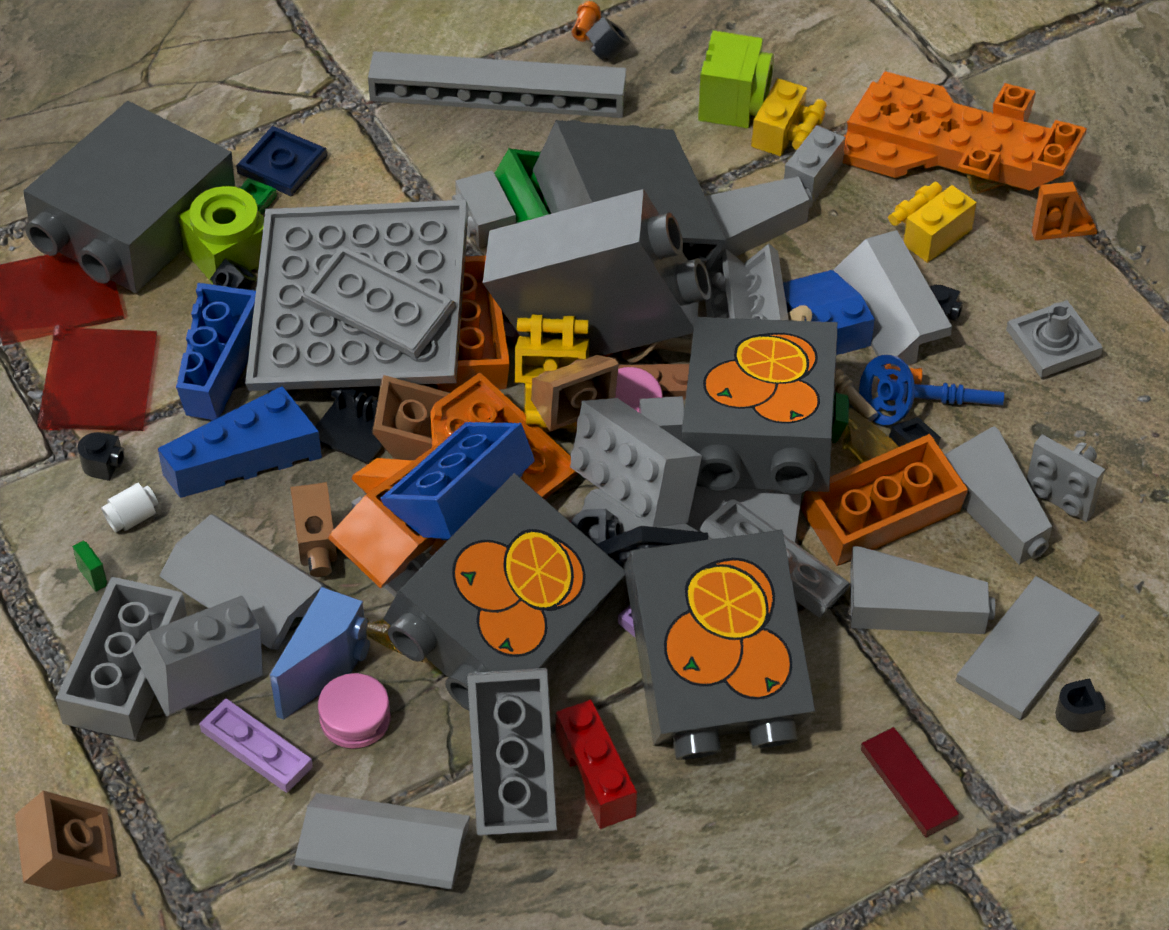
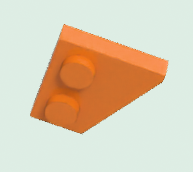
[1031,182,1097,241]

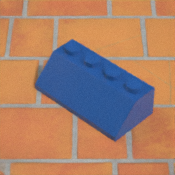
[381,422,535,541]

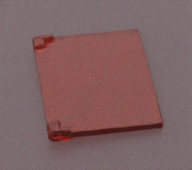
[0,252,125,346]
[37,325,157,431]

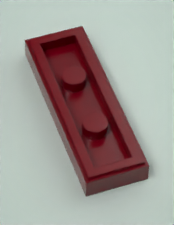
[861,727,959,838]

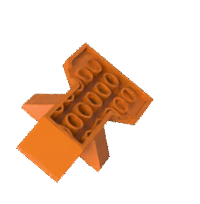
[843,71,1087,190]
[328,372,578,589]

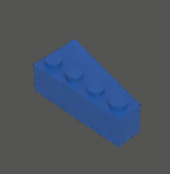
[176,283,256,420]
[158,386,322,498]

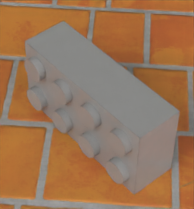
[570,398,702,527]
[56,577,187,740]
[467,668,557,835]

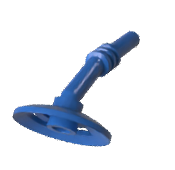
[859,355,1004,425]

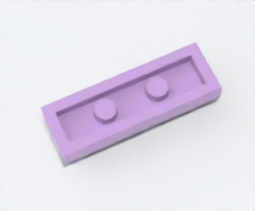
[199,698,313,793]

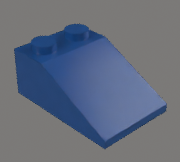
[783,270,875,355]

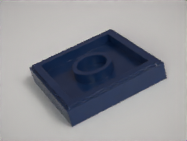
[236,126,327,197]

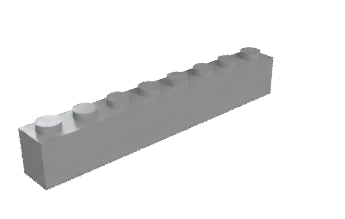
[368,51,626,118]

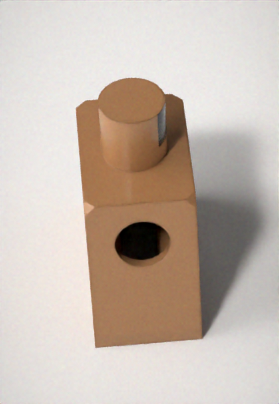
[290,482,337,577]

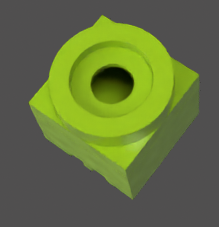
[698,31,774,128]
[178,186,264,284]

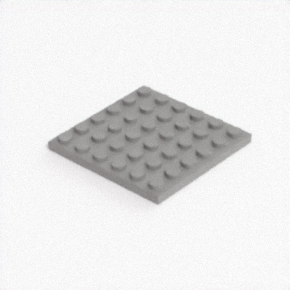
[245,200,469,391]

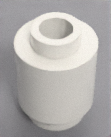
[101,483,158,532]

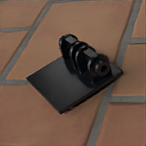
[315,387,383,464]

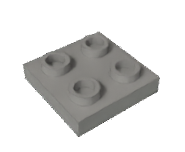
[1006,300,1103,378]
[1027,434,1105,522]

